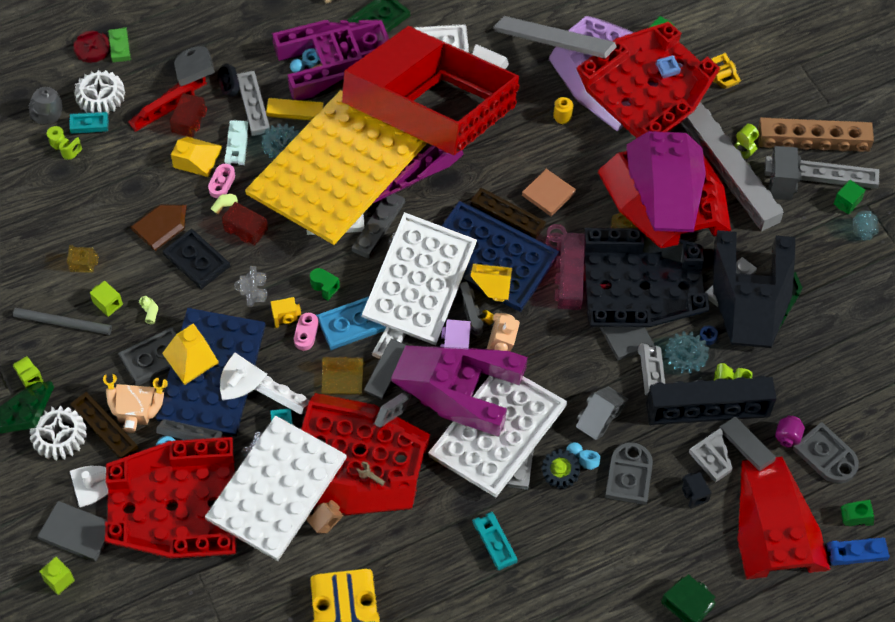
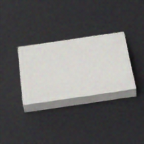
[415,25,469,53]

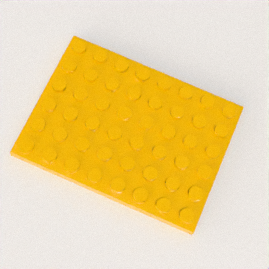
[245,90,427,245]

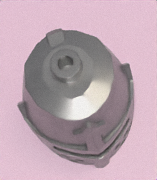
[29,87,63,125]

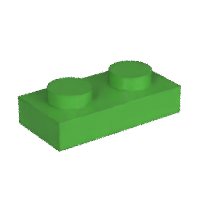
[108,28,131,63]

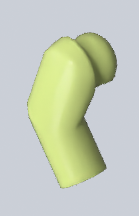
[211,194,238,214]
[139,296,158,324]

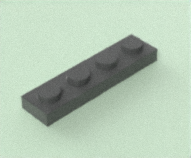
[352,194,405,259]

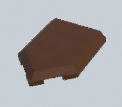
[130,204,187,251]

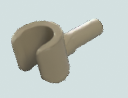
[357,462,385,486]

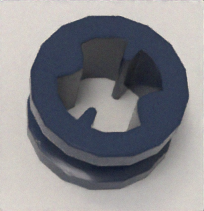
[699,326,718,345]

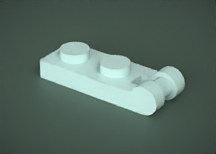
[225,121,249,166]

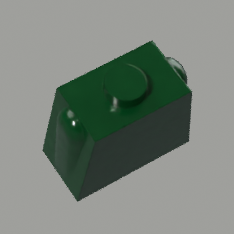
[661,574,715,622]

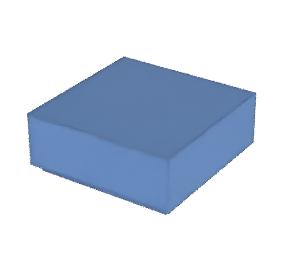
[656,55,681,78]

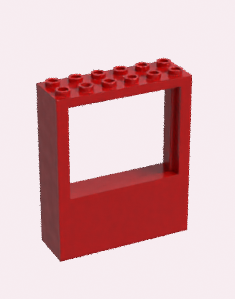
[342,26,519,155]

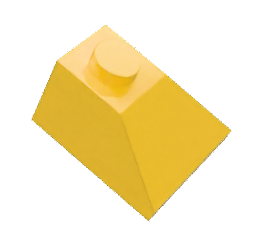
[171,137,222,177]
[471,264,512,302]
[162,323,219,385]

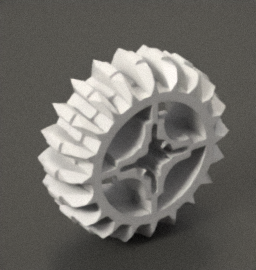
[74,70,125,114]
[30,406,87,461]

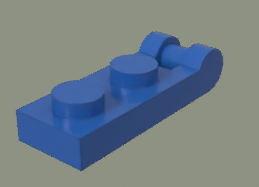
[826,537,890,565]

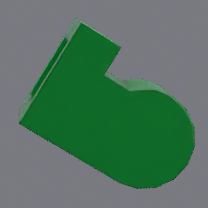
[310,268,340,301]
[840,500,874,526]

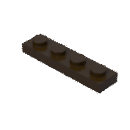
[471,188,546,239]
[70,392,138,459]

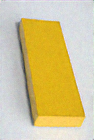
[266,98,324,120]

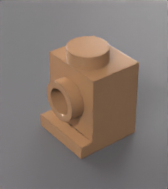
[306,500,343,534]

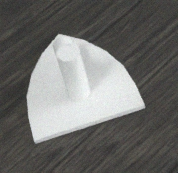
[220,353,267,400]
[70,466,108,507]

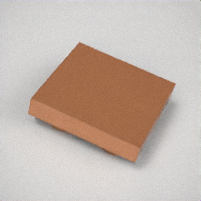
[522,169,576,216]

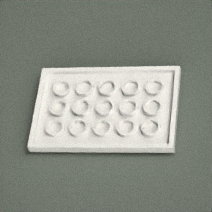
[362,212,477,345]
[428,376,567,497]
[205,416,347,561]

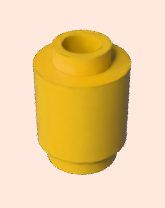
[553,97,573,124]

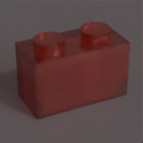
[170,93,207,138]
[222,202,268,246]

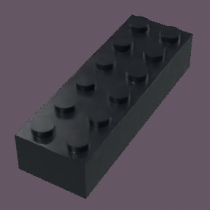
[646,376,777,425]

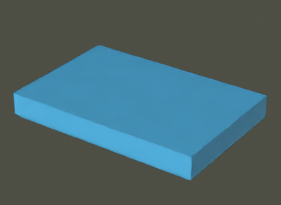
[316,297,386,350]

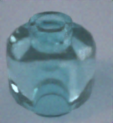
[853,211,879,240]

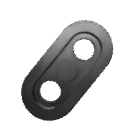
[218,63,240,97]

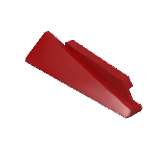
[128,77,206,132]

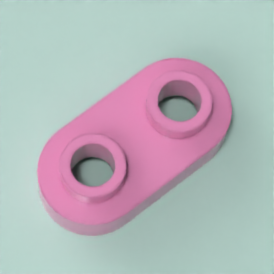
[208,164,235,198]
[294,313,319,351]

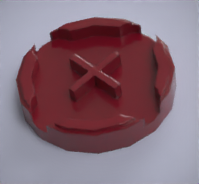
[73,31,110,63]

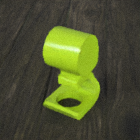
[734,124,759,159]
[47,126,82,160]
[714,363,753,380]

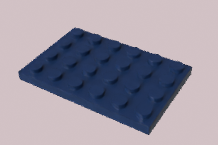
[442,201,559,312]
[156,308,266,436]

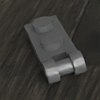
[459,282,483,338]

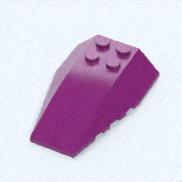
[626,131,706,232]

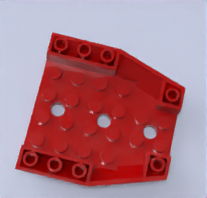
[576,22,720,138]
[598,151,731,248]
[301,393,430,515]
[105,437,237,558]

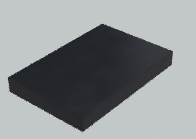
[162,228,231,290]

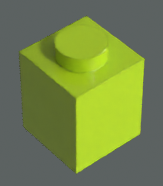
[90,281,123,317]
[40,557,75,595]

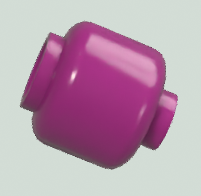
[775,415,805,447]

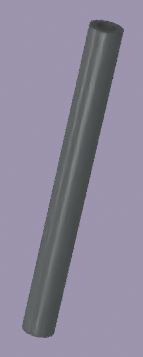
[13,308,112,335]

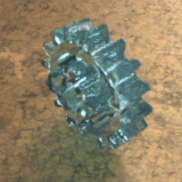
[261,123,300,159]
[665,331,709,374]

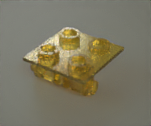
[321,356,363,394]

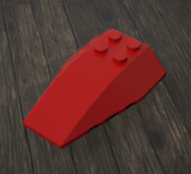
[738,457,830,579]

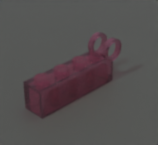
[546,224,585,310]

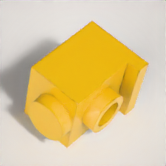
[271,297,301,328]

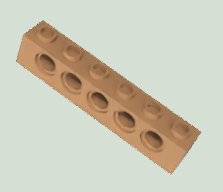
[758,118,874,152]

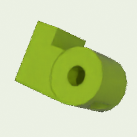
[13,356,43,388]

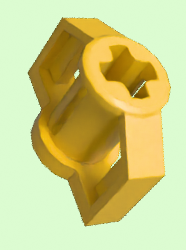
[711,53,741,89]

